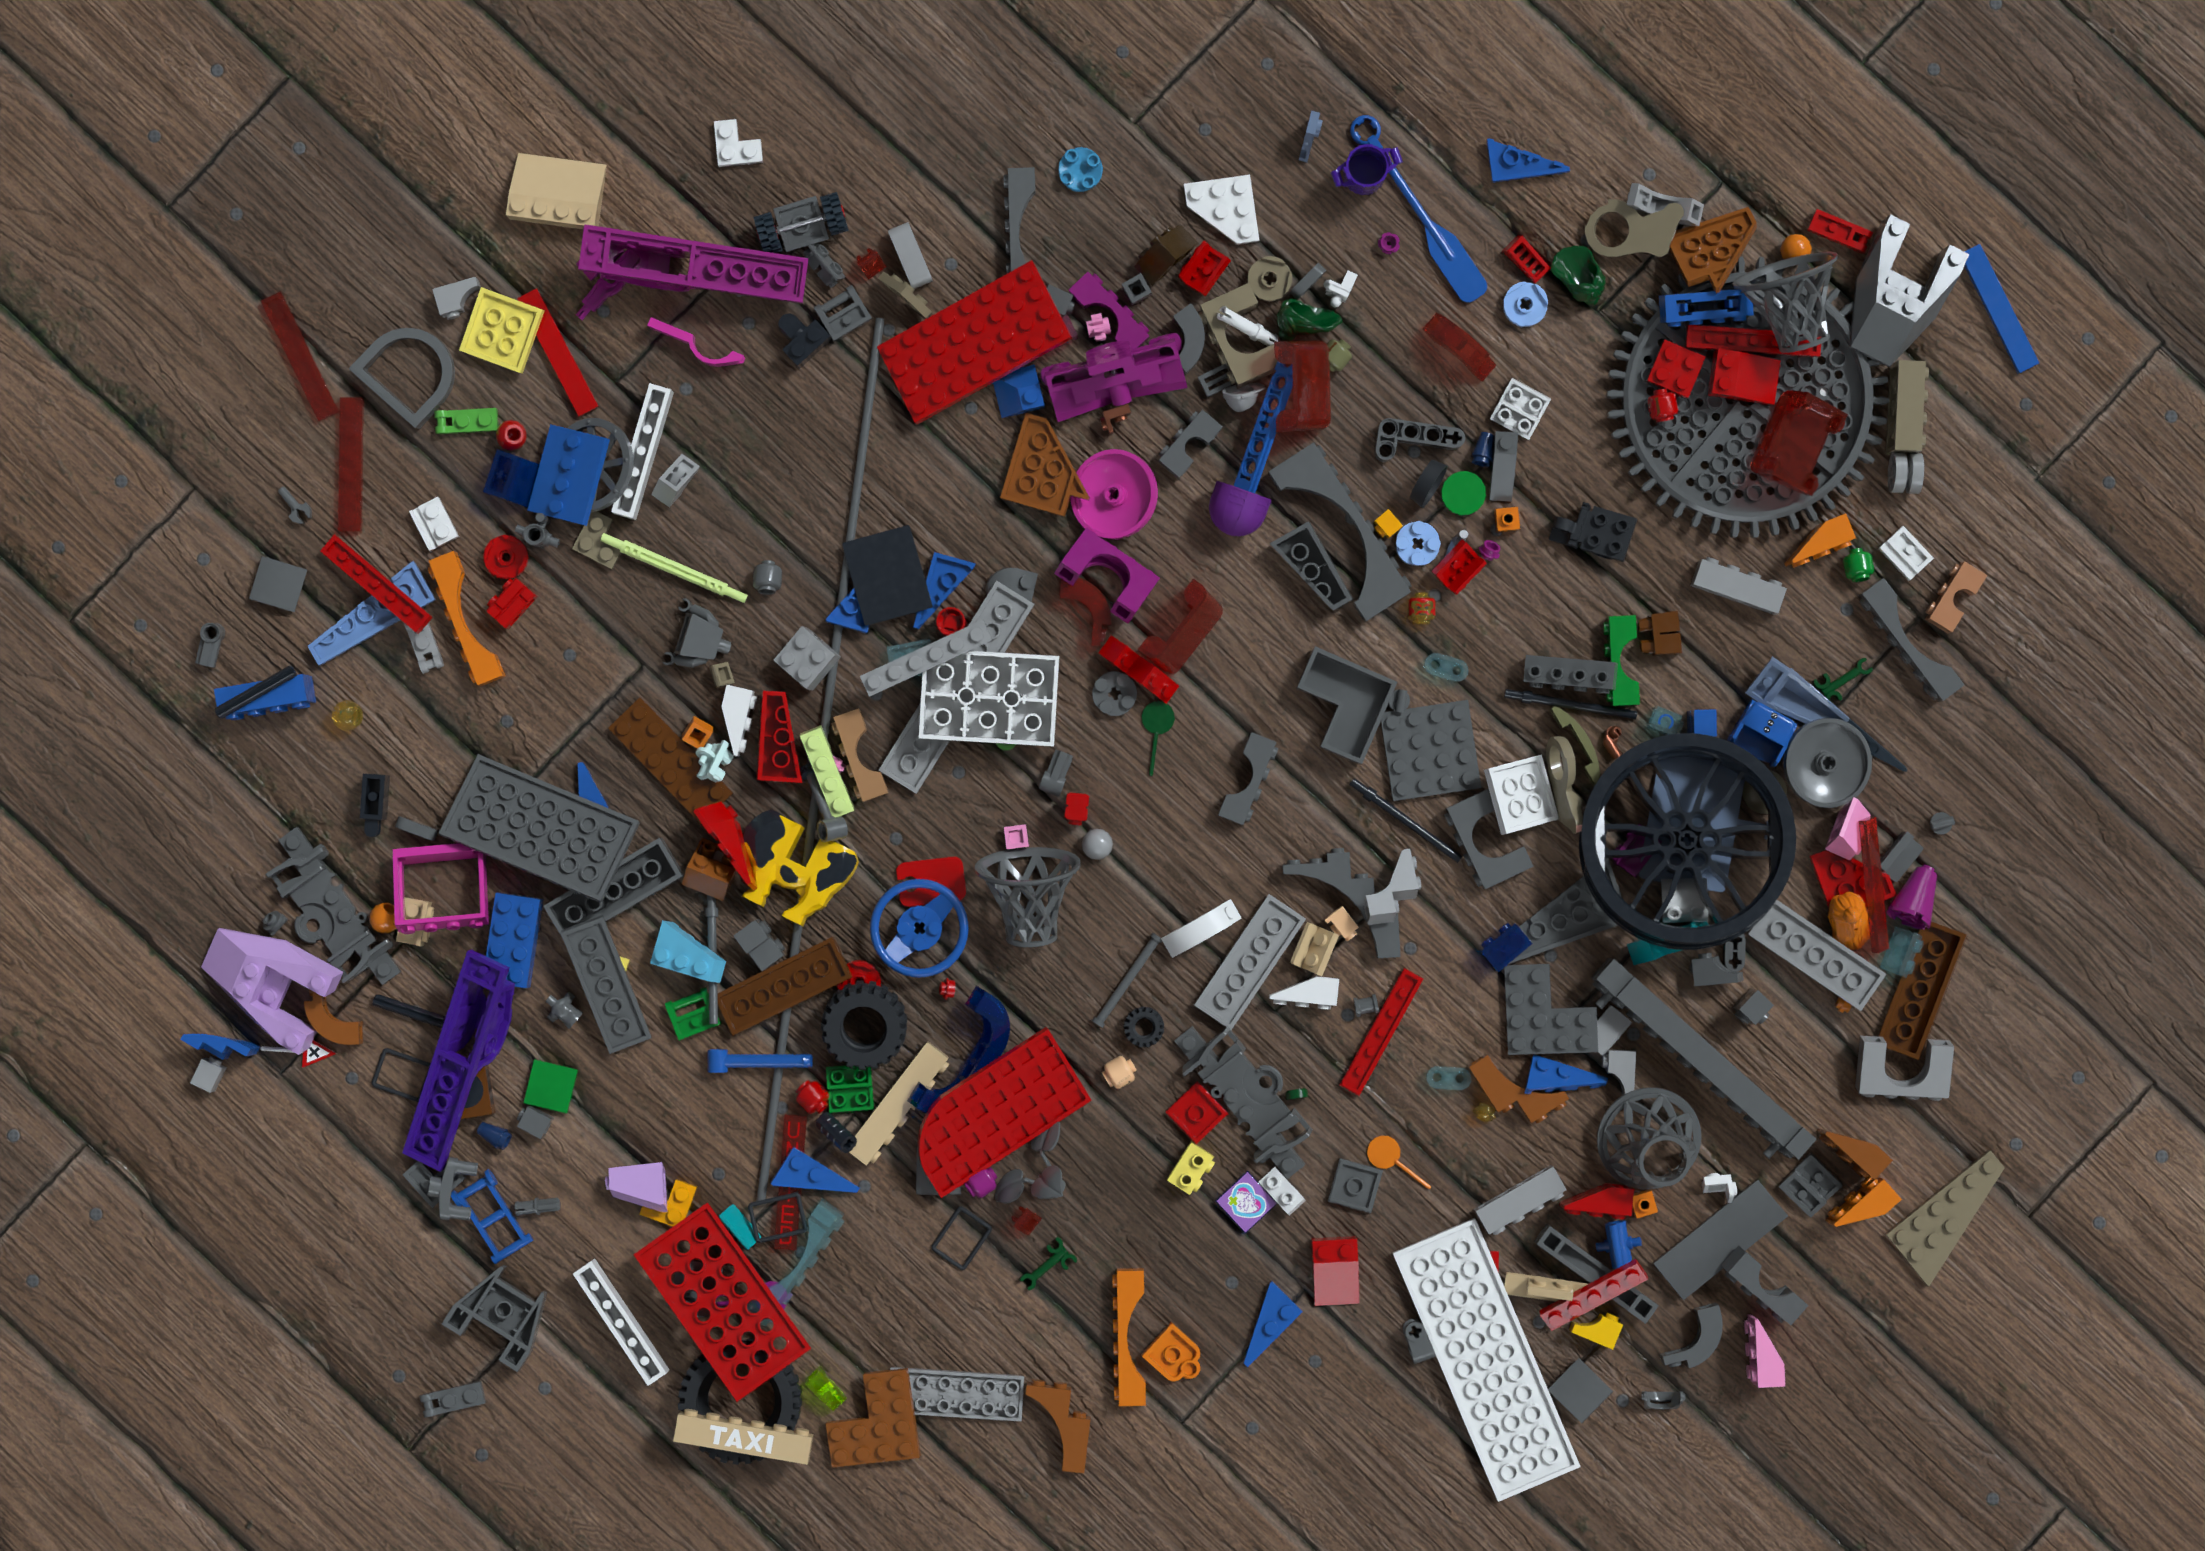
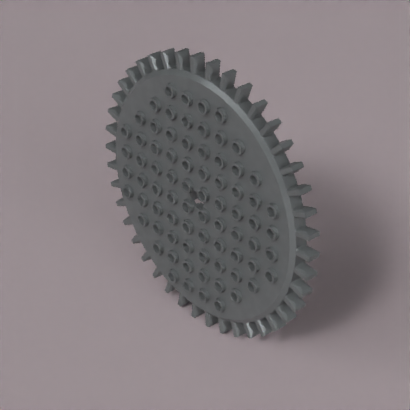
[1606,257,1889,538]

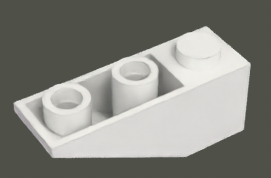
[721,685,757,756]
[1269,976,1339,1010]

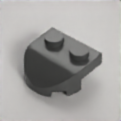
[986,567,1038,617]

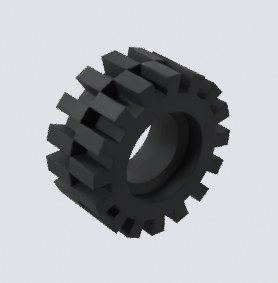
[1124,1007,1164,1047]

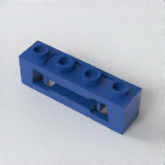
[1659,289,1754,327]

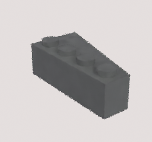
[1270,521,1354,611]

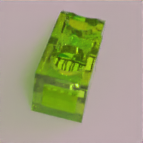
[805,1366,847,1411]

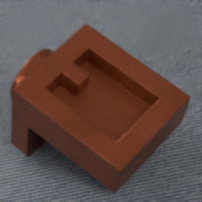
[1100,404,1131,435]

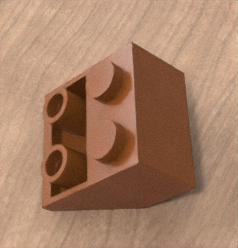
[682,838,737,901]

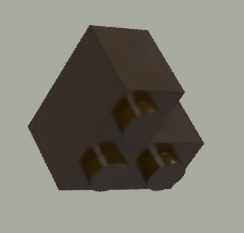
[1134,224,1198,286]

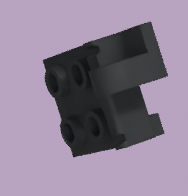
[1549,502,1637,562]

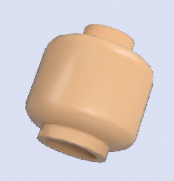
[1102,1056,1137,1089]

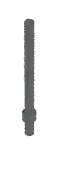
[705,895,718,1024]

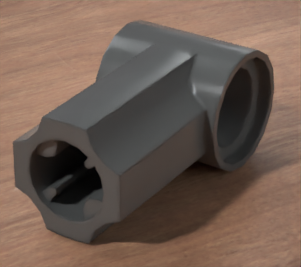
[195,623,225,668]
[1038,749,1073,797]

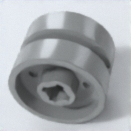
[1888,452,1924,494]

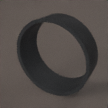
[1410,460,1448,508]

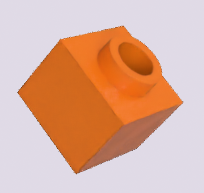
[1494,507,1520,532]
[682,716,713,748]
[1632,1189,1658,1218]

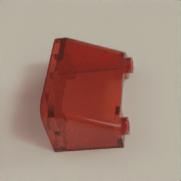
[1274,340,1331,432]
[1750,390,1848,496]
[1137,578,1223,675]

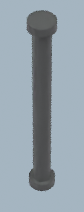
[1092,932,1162,1028]

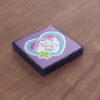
[1215,1170,1278,1234]

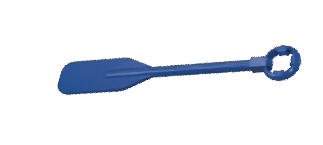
[1350,115,1487,303]

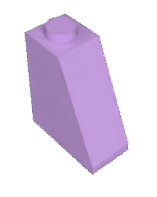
[605,1162,667,1212]

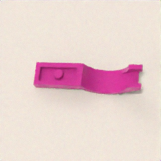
[647,317,746,367]

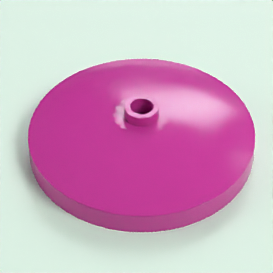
[1070,449,1158,539]

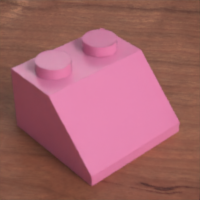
[1825,797,1871,860]

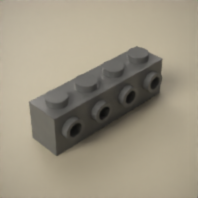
[1523,655,1618,694]

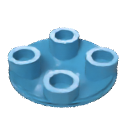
[1058,147,1103,192]

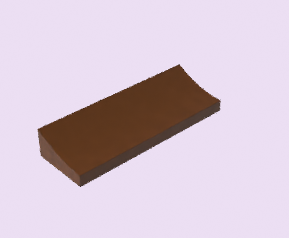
[1879,922,1968,1061]

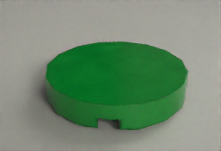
[1441,471,1486,516]

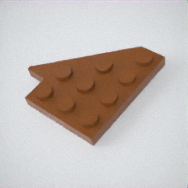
[1669,207,1757,293]
[1000,413,1090,517]

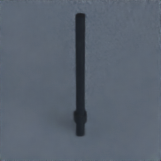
[1504,689,1637,720]
[1349,778,1462,863]

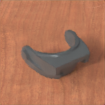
[1641,1391,1686,1410]

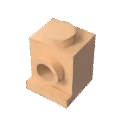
[1324,906,1359,941]

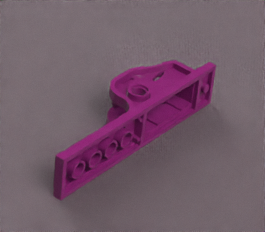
[578,224,808,304]

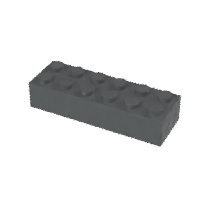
[544,838,684,941]

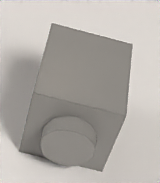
[190,1056,227,1093]

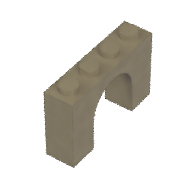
[1198,283,1287,389]

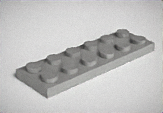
[1194,894,1306,1030]
[1748,900,1886,1011]

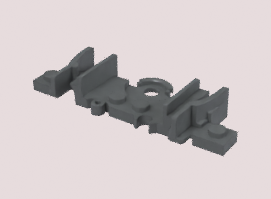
[265,827,402,985]
[1174,1026,1313,1179]

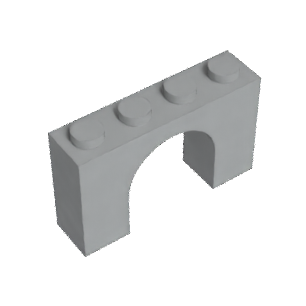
[1855,1036,1954,1101]

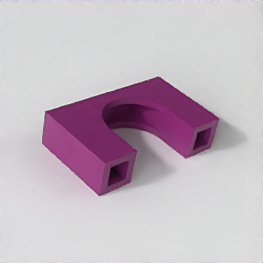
[1054,528,1160,624]

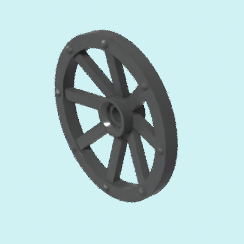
[568,418,634,512]

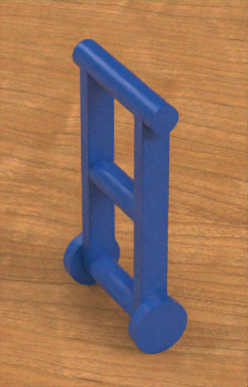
[451,1169,534,1264]

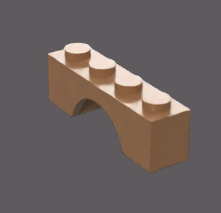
[831,708,889,802]

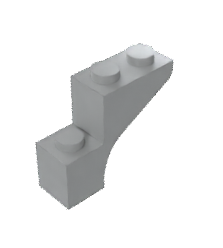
[1364,849,1421,925]

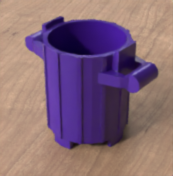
[1331,144,1403,196]

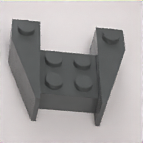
[442,1265,548,1372]

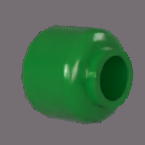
[1843,548,1874,583]

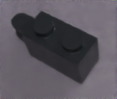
[360,773,390,837]

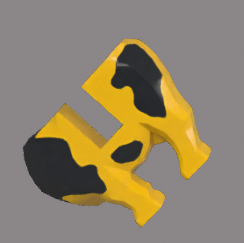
[742,809,859,926]

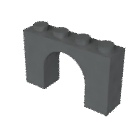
[1444,788,1534,889]

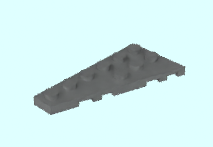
[1496,858,1622,966]

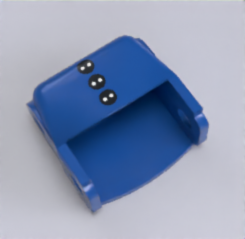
[1727,699,1797,767]

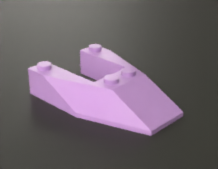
[201,928,343,1055]

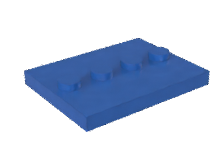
[527,424,610,526]

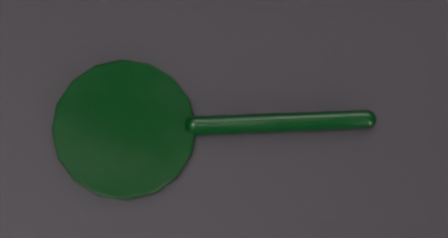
[1142,701,1175,776]

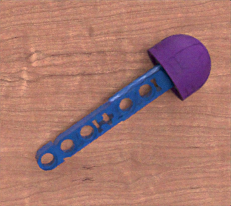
[1209,351,1301,536]

